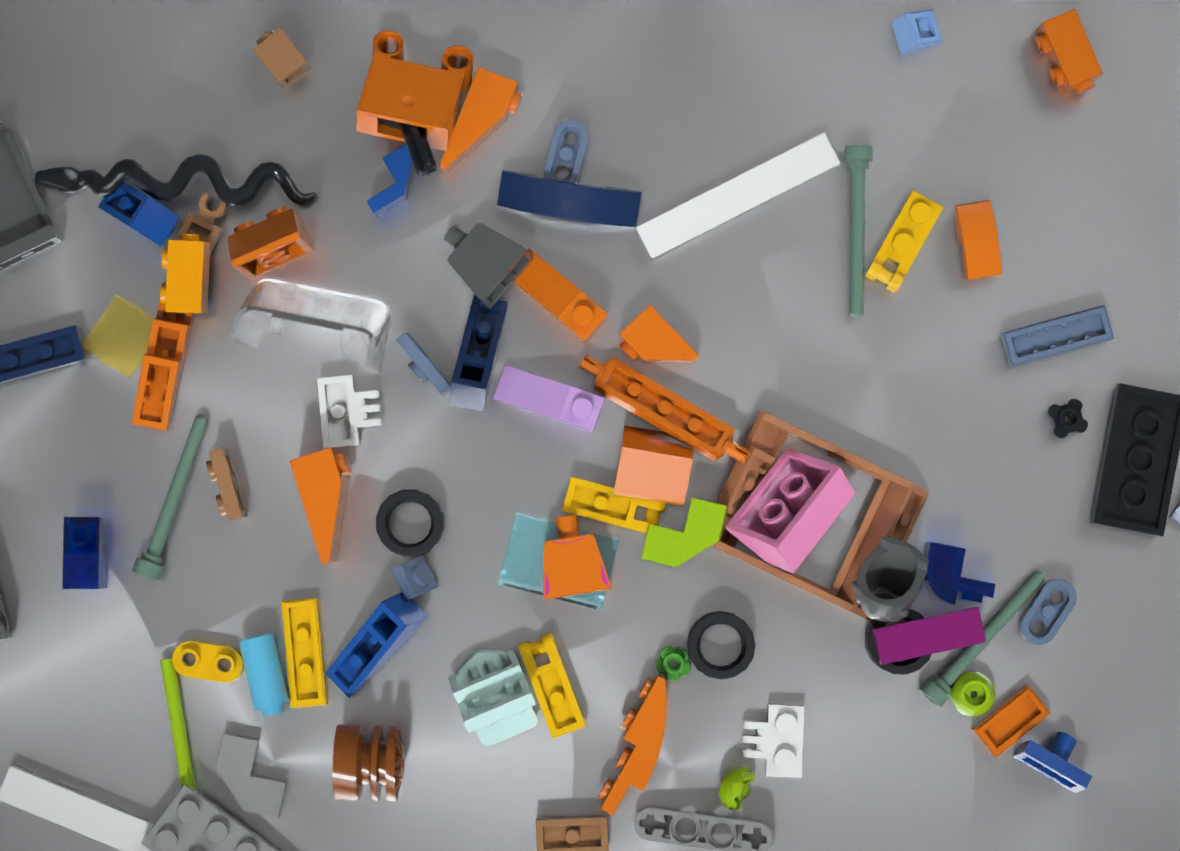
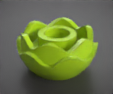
[950,672,996,716]
[718,767,755,810]

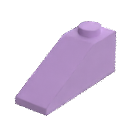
[493,365,605,433]

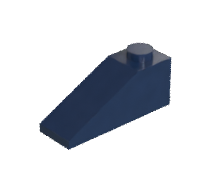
[449,295,508,412]

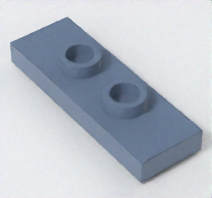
[1000,305,1114,367]

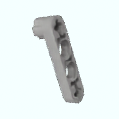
[634,807,775,851]

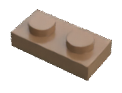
[206,448,247,521]
[535,815,609,851]

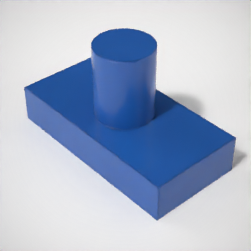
[1013,732,1092,793]

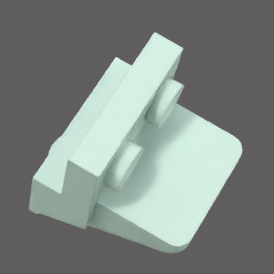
[448,649,538,747]

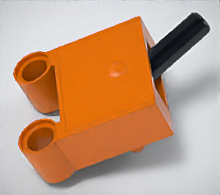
[356,30,474,177]

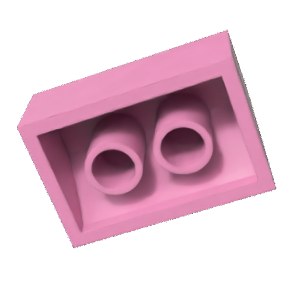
[725,448,855,574]

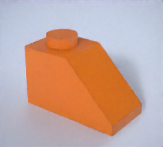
[619,305,699,363]

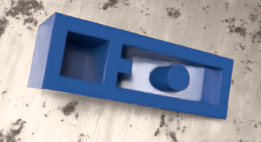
[325,592,428,698]

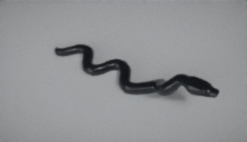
[35,154,316,206]

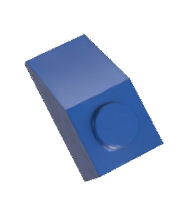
[98,182,180,246]

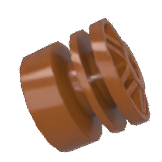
[332,724,405,802]

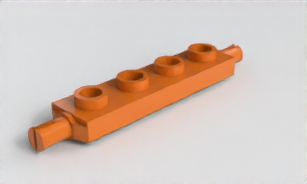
[579,354,751,464]

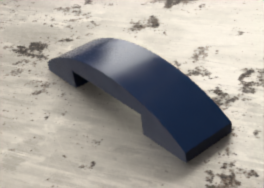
[497,170,642,227]

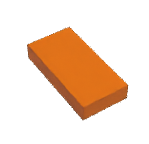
[972,685,1051,758]

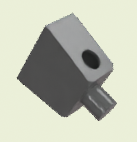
[444,223,534,309]

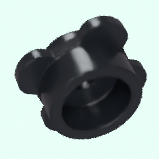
[1048,399,1088,438]

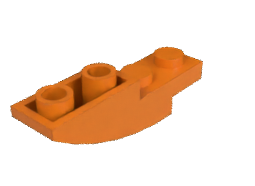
[598,674,667,816]

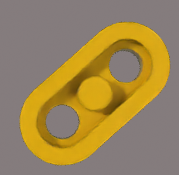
[172,641,244,683]

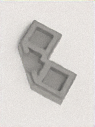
[216,733,287,818]

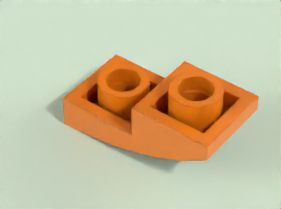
[954,200,1002,280]

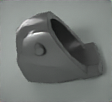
[851,535,929,622]

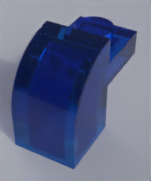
[923,542,996,605]

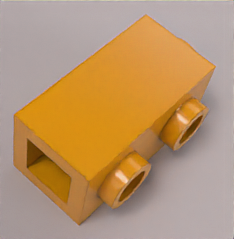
[160,234,211,314]

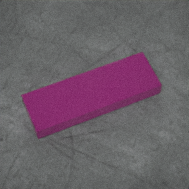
[872,607,986,665]

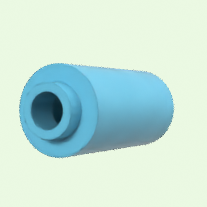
[238,633,289,716]

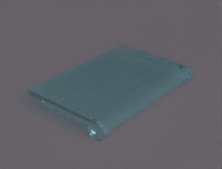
[498,513,619,610]

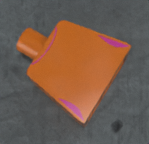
[543,515,611,600]

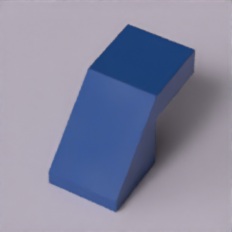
[367,144,415,217]

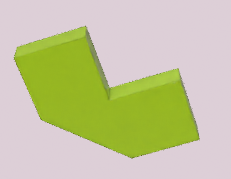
[641,497,728,567]

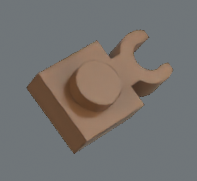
[175,193,228,254]

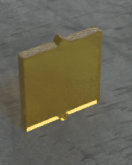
[83,295,153,378]

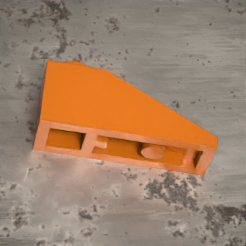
[439,67,522,173]
[514,248,608,345]

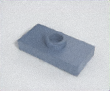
[396,332,451,397]

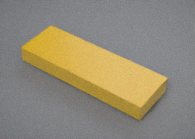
[281,598,328,708]

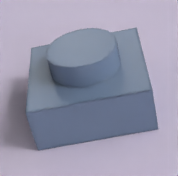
[391,555,438,601]

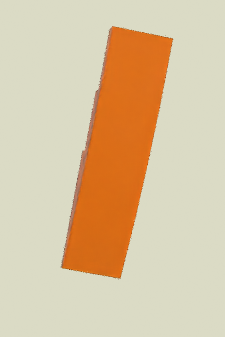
[132,282,195,431]

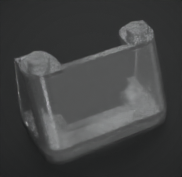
[230,278,391,372]

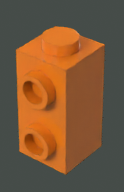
[1035,9,1103,95]

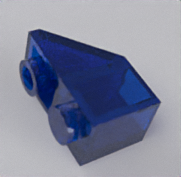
[62,517,108,589]

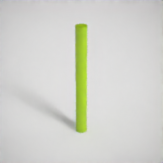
[160,658,196,790]

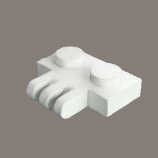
[317,375,383,449]
[741,704,804,778]

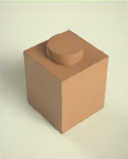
[253,28,311,89]

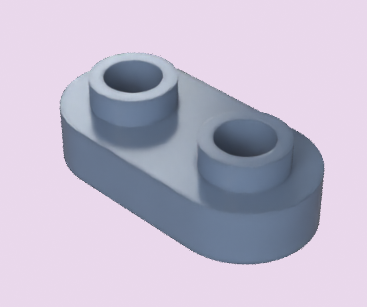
[544,119,589,183]
[1019,579,1077,645]

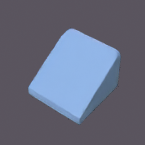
[892,9,943,54]

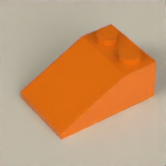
[227,206,314,279]
[289,447,352,565]

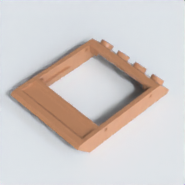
[713,411,929,620]

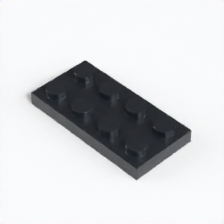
[1090,383,1180,537]

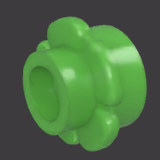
[656,646,691,681]

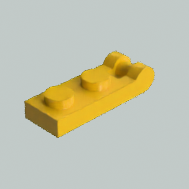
[864,190,944,293]
[562,477,667,534]
[518,632,586,739]

